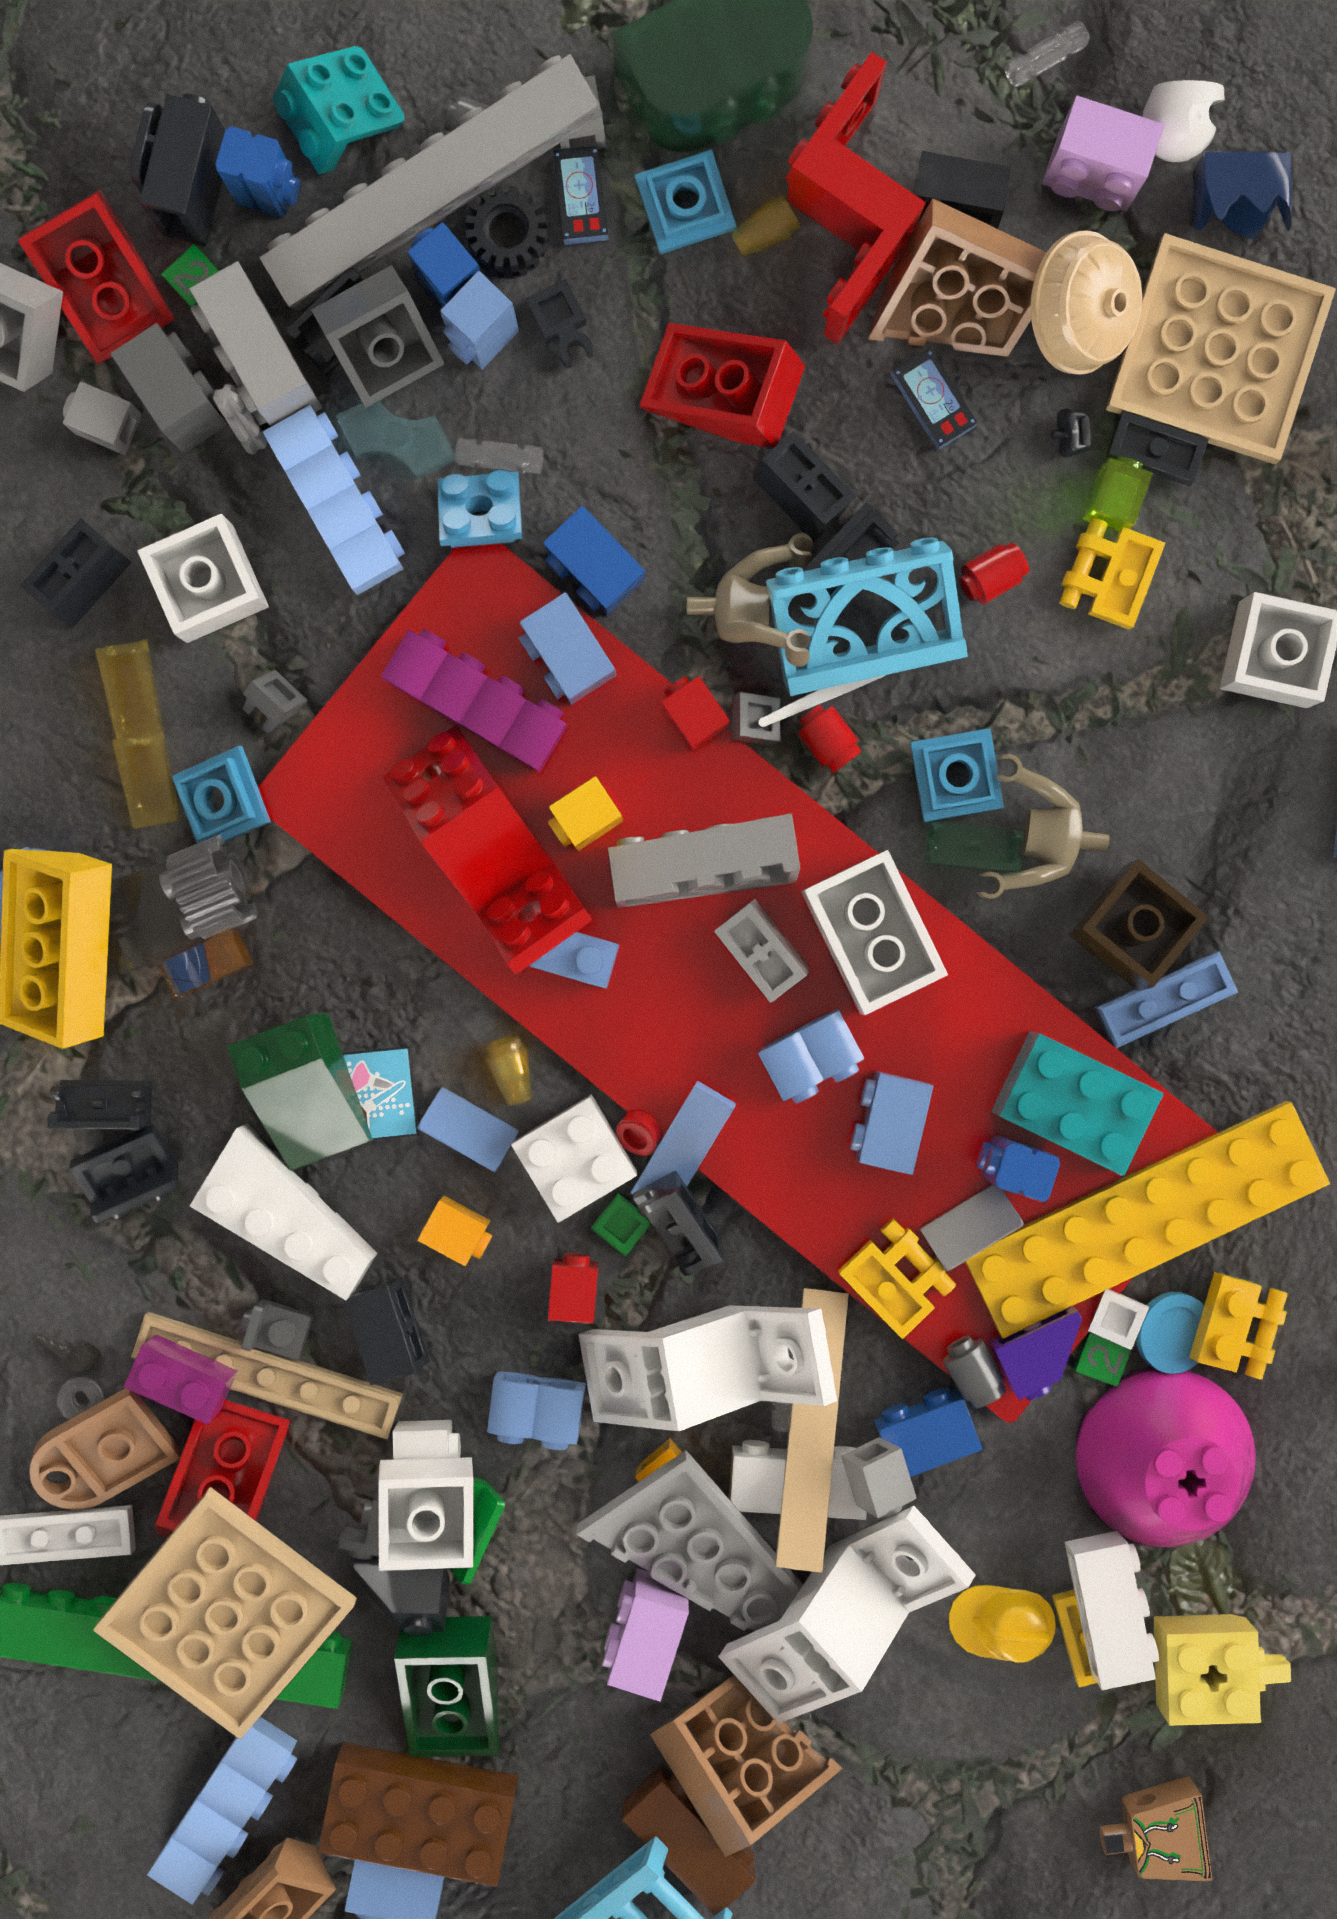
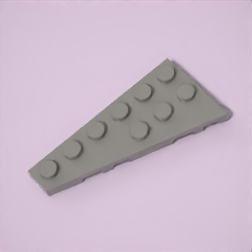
[576,1450,803,1632]

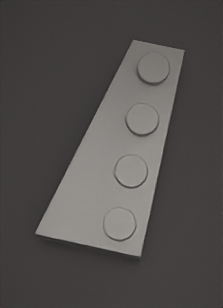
[608,813,800,908]

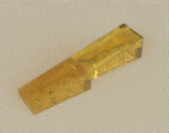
[95,639,179,829]

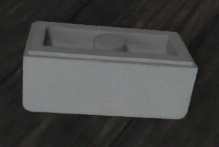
[919,1184,1024,1271]

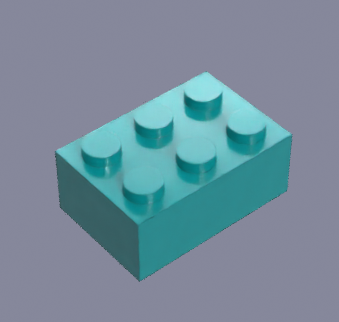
[991,1031,1164,1176]

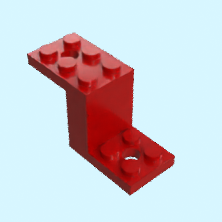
[785,52,925,345]
[382,725,593,975]

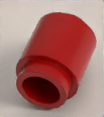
[959,542,1029,605]
[797,704,862,774]

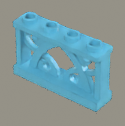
[766,537,968,696]

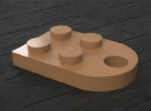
[30,1388,181,1510]

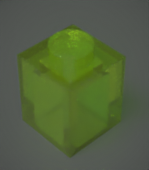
[1083,457,1153,532]

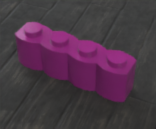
[381,629,567,773]

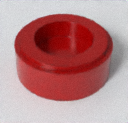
[616,1110,663,1156]

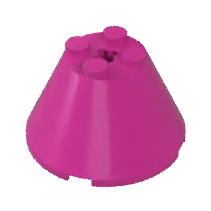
[1075,1368,1256,1547]

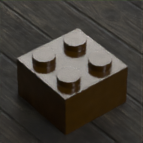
[1069,859,1209,992]

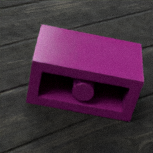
[124,1334,238,1425]

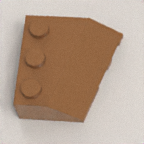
[868,198,1047,357]
[650,1675,843,1857]

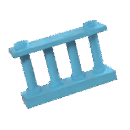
[554,1836,733,1919]

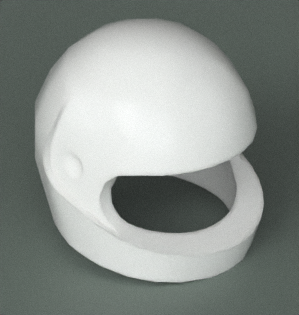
[1142,80,1225,162]

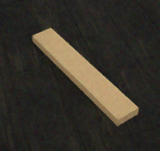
[775,1288,849,1573]
[131,1312,403,1439]

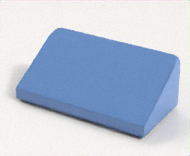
[417,1086,520,1172]

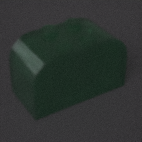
[612,0,813,152]

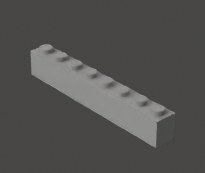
[259,54,603,312]

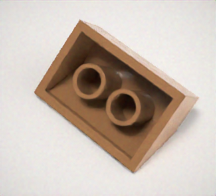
[207,1838,336,1919]

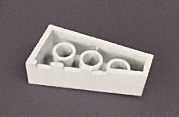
[190,1123,377,1300]

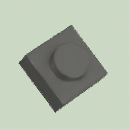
[732,692,780,746]

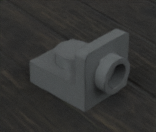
[238,1299,314,1360]
[337,1491,379,1559]

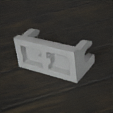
[714,899,811,1003]

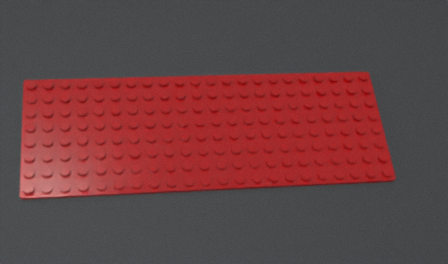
[258,543,1219,1423]

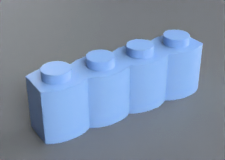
[263,405,405,595]
[147,1717,297,1905]

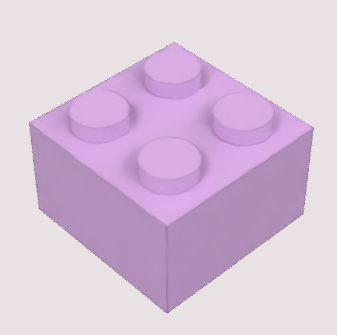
[1042,95,1165,211]
[602,1568,689,1702]

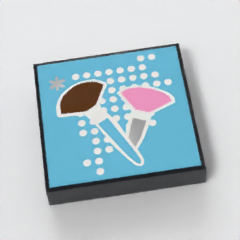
[342,1046,421,1140]

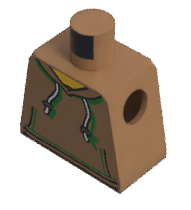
[1100,1776,1212,1881]

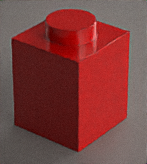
[661,676,730,751]
[548,1253,599,1324]

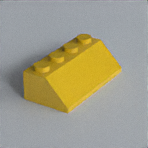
[0,849,112,1049]

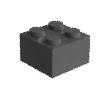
[311,265,445,408]
[110,323,228,454]

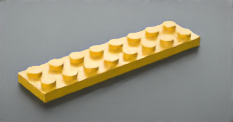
[965,1101,1330,1338]

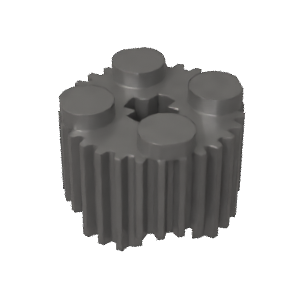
[159,835,258,940]

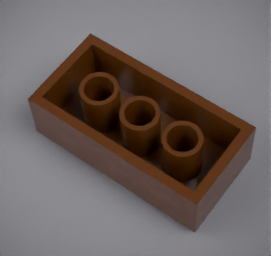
[318,1742,519,1887]

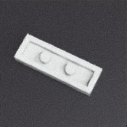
[0,1505,136,1565]

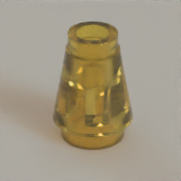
[730,195,800,257]
[484,1035,532,1105]

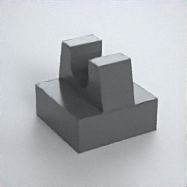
[242,670,308,733]

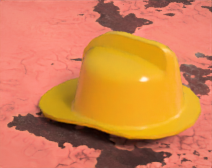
[949,1585,1056,1663]

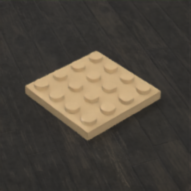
[1105,233,1336,464]
[93,1487,357,1739]

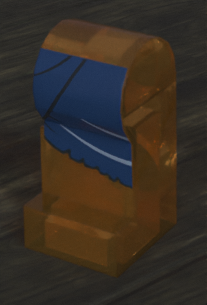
[159,929,254,998]

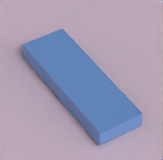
[1094,952,1238,1048]
[631,1080,736,1194]

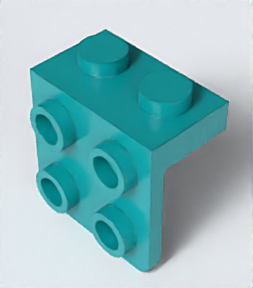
[272,46,405,175]

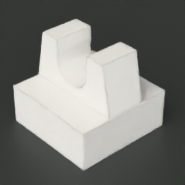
[1088,1289,1149,1350]

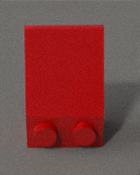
[18,189,175,364]
[639,323,805,449]
[155,1400,291,1537]

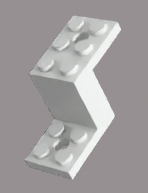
[578,1305,837,1431]
[718,1506,975,1724]

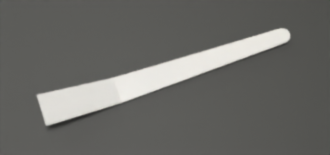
[759,675,885,727]

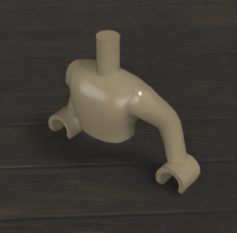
[687,533,813,667]
[977,754,1110,899]

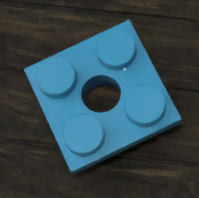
[635,150,737,254]
[438,470,522,548]
[910,728,1004,822]
[172,746,271,843]

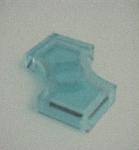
[335,400,457,480]

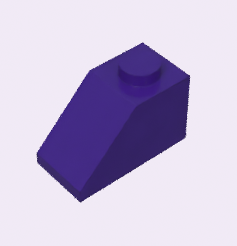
[988,1306,1082,1400]

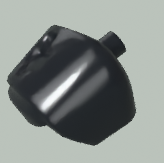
[1050,408,1091,458]

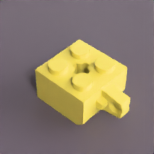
[1154,1614,1291,1726]

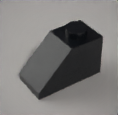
[354,1559,451,1637]

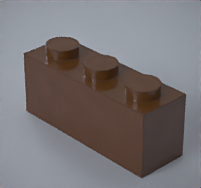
[622,1764,756,1916]

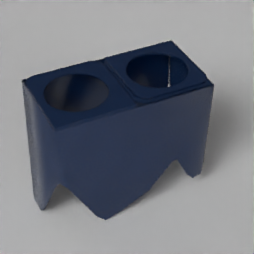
[1193,151,1292,240]

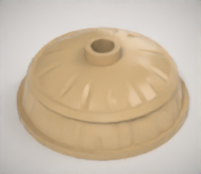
[1031,231,1142,374]

